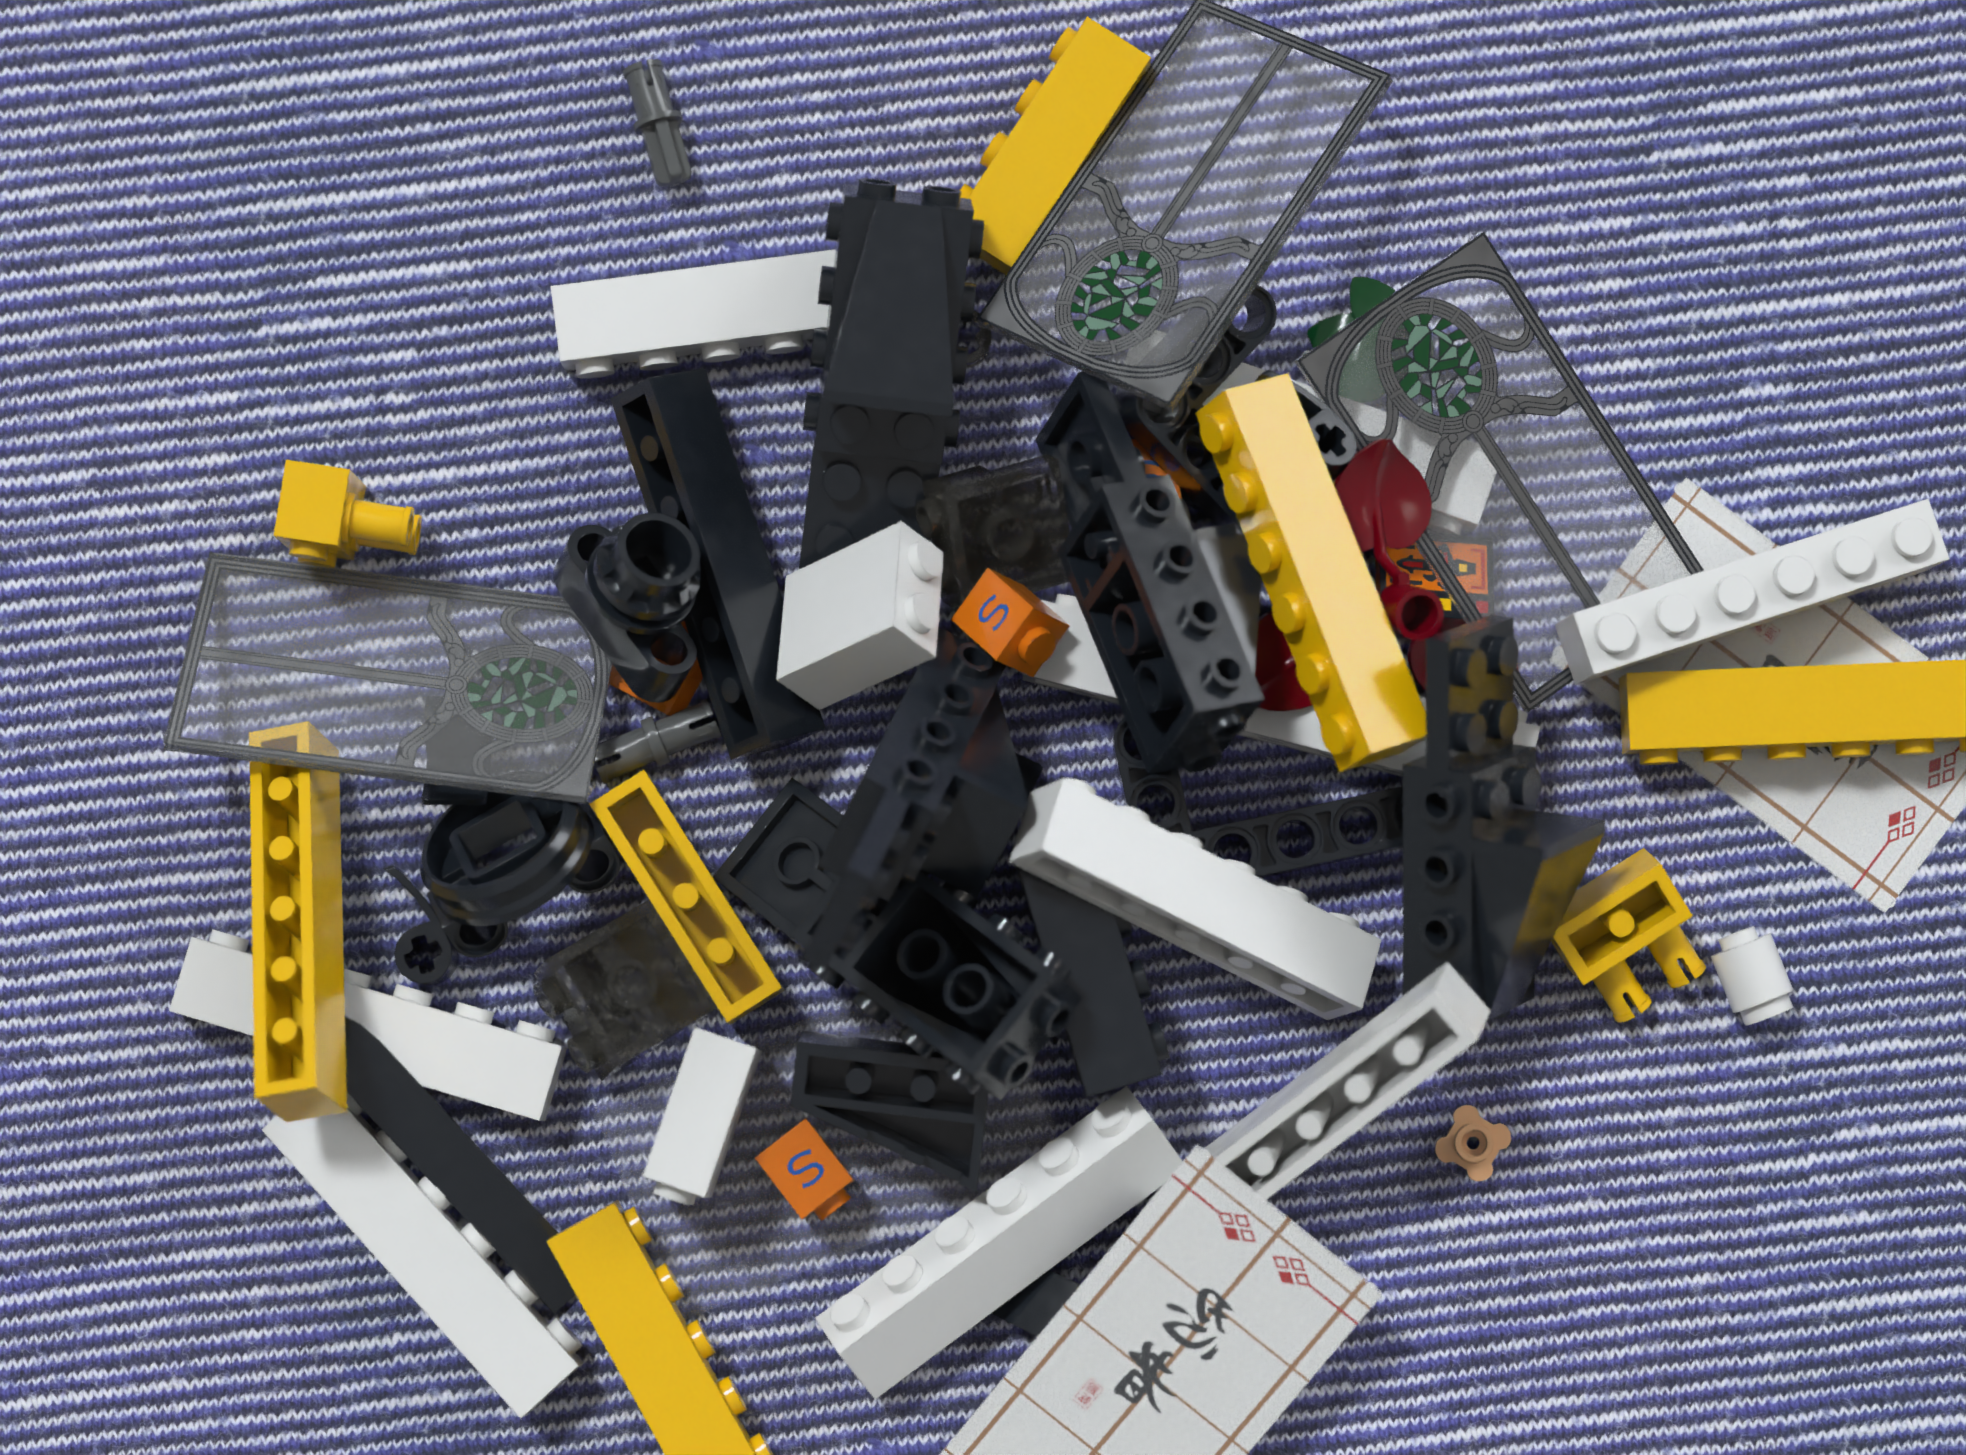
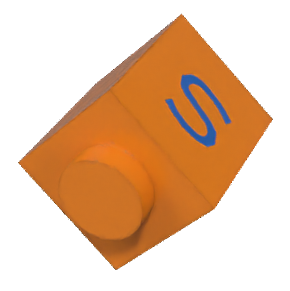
[951,568,1070,677]
[755,1118,855,1222]

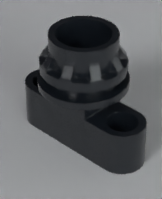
[553,513,701,703]

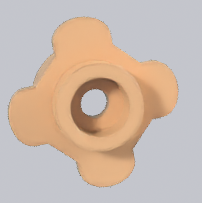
[1435,1105,1511,1181]

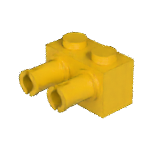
[273,460,422,568]
[1551,848,1706,1023]

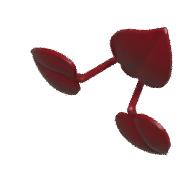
[1255,438,1517,711]

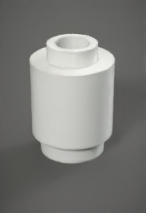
[1711,926,1793,1026]

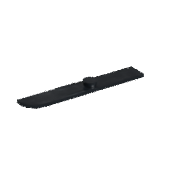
[345,1016,576,1314]

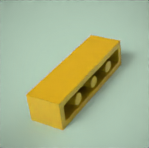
[960,17,1151,275]
[590,770,784,1025]

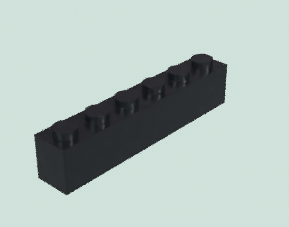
[610,368,826,760]

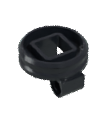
[420,773,620,958]

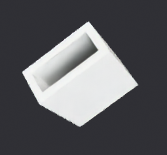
[776,521,943,710]
[643,1027,762,1206]

